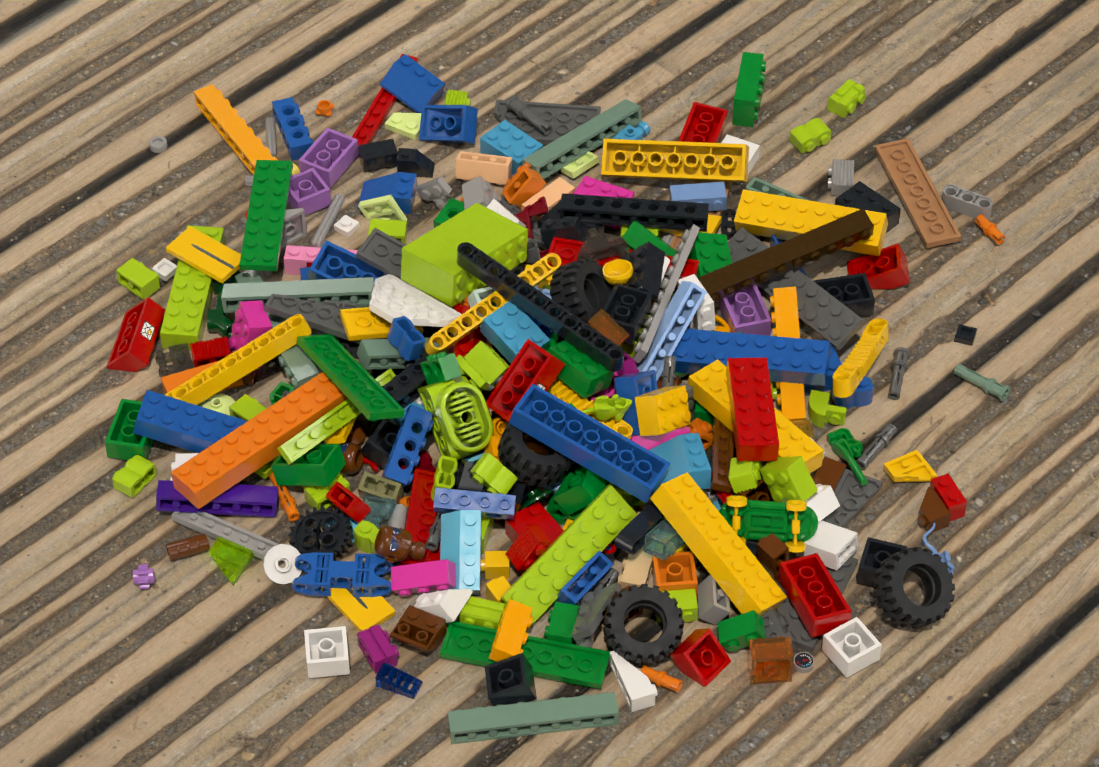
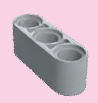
[941,184,993,219]

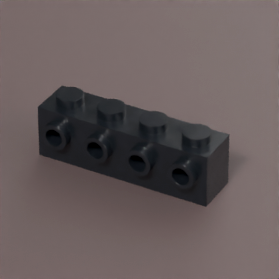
[382,353,429,409]

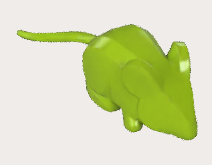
[581,394,632,421]

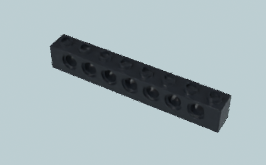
[560,193,709,232]

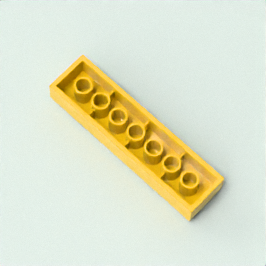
[601,139,749,183]
[734,189,888,256]
[688,359,824,473]
[650,472,787,616]

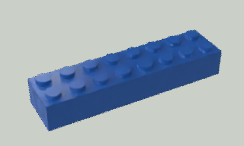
[672,329,831,386]
[509,384,671,503]

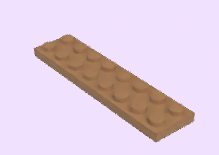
[875,138,961,249]

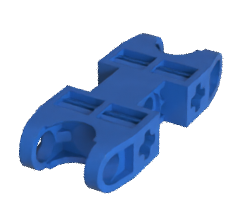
[292,552,394,597]

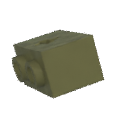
[358,472,404,507]

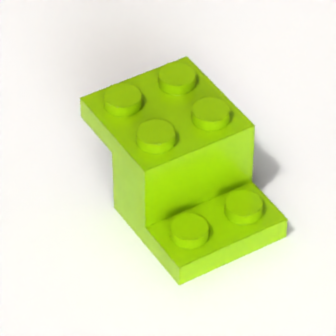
[456,341,509,392]

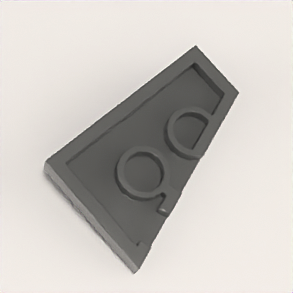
[571,583,622,641]

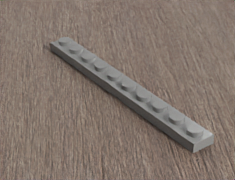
[633,224,700,363]

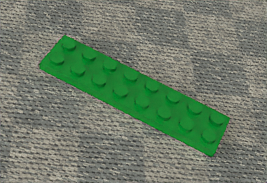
[239,160,293,271]
[296,334,405,421]
[440,621,610,689]

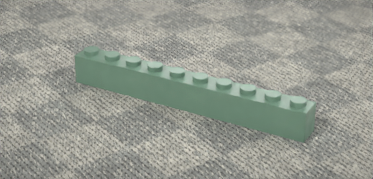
[234,270,319,389]

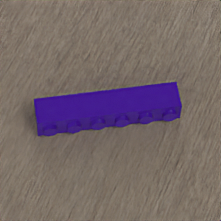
[156,480,278,517]

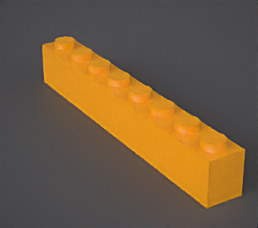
[194,84,277,176]
[770,286,807,428]

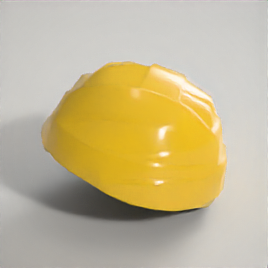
[602,259,633,286]

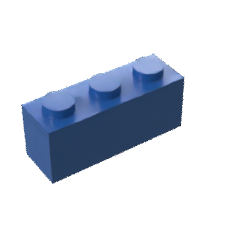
[556,551,614,605]

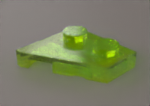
[208,536,254,586]

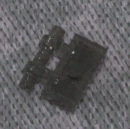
[155,343,193,377]

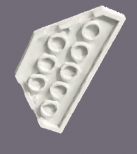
[369,274,462,327]

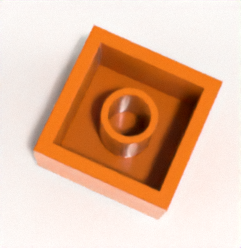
[652,551,698,598]

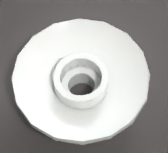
[263,544,303,584]

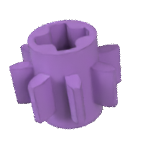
[133,564,155,589]

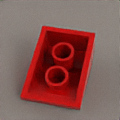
[847,243,910,289]

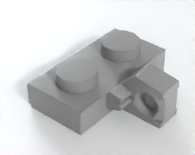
[415,177,452,210]

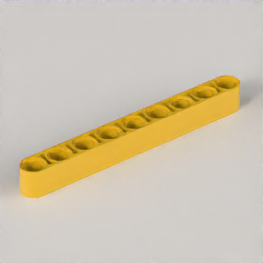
[425,253,561,355]
[165,314,311,405]

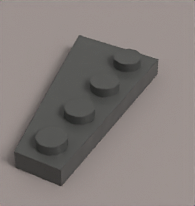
[822,469,883,528]

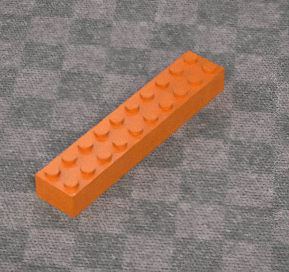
[171,372,348,509]

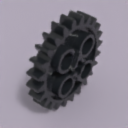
[288,505,354,563]

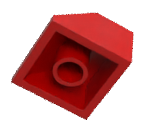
[670,628,731,687]

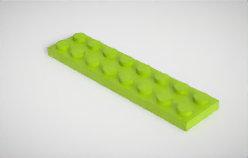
[500,485,637,627]

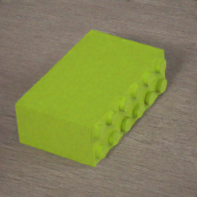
[401,203,528,307]

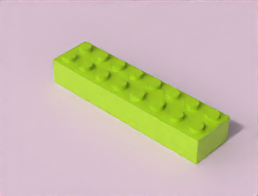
[160,225,226,351]

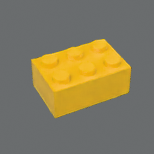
[635,385,691,436]

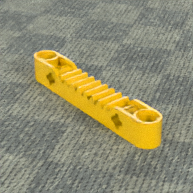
[832,318,889,398]
[547,377,633,440]

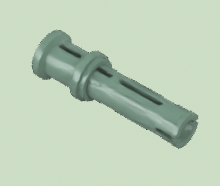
[954,364,1011,402]

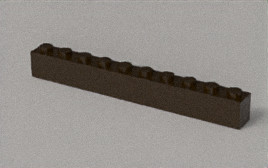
[698,208,874,304]

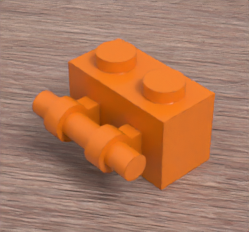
[502,162,546,209]

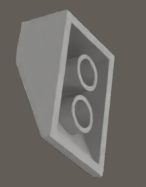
[281,208,307,248]

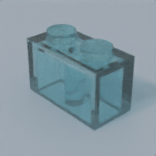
[644,518,685,561]

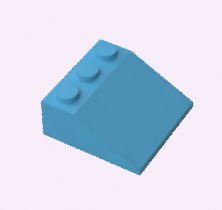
[649,433,711,492]

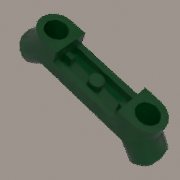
[207,269,241,338]

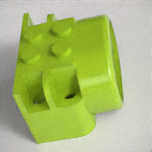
[418,375,493,460]

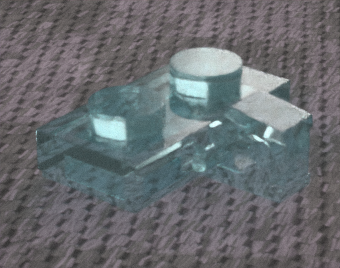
[363,496,397,528]

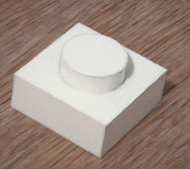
[334,215,360,238]
[152,258,177,281]

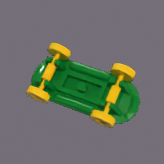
[719,496,818,553]

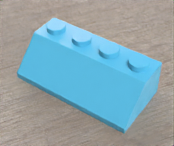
[440,510,482,595]

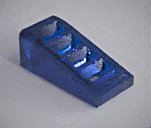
[375,663,423,699]

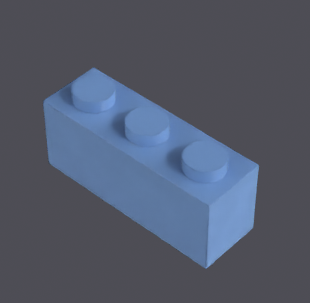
[669,182,727,211]

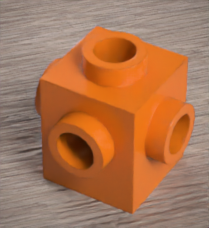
[687,418,713,450]

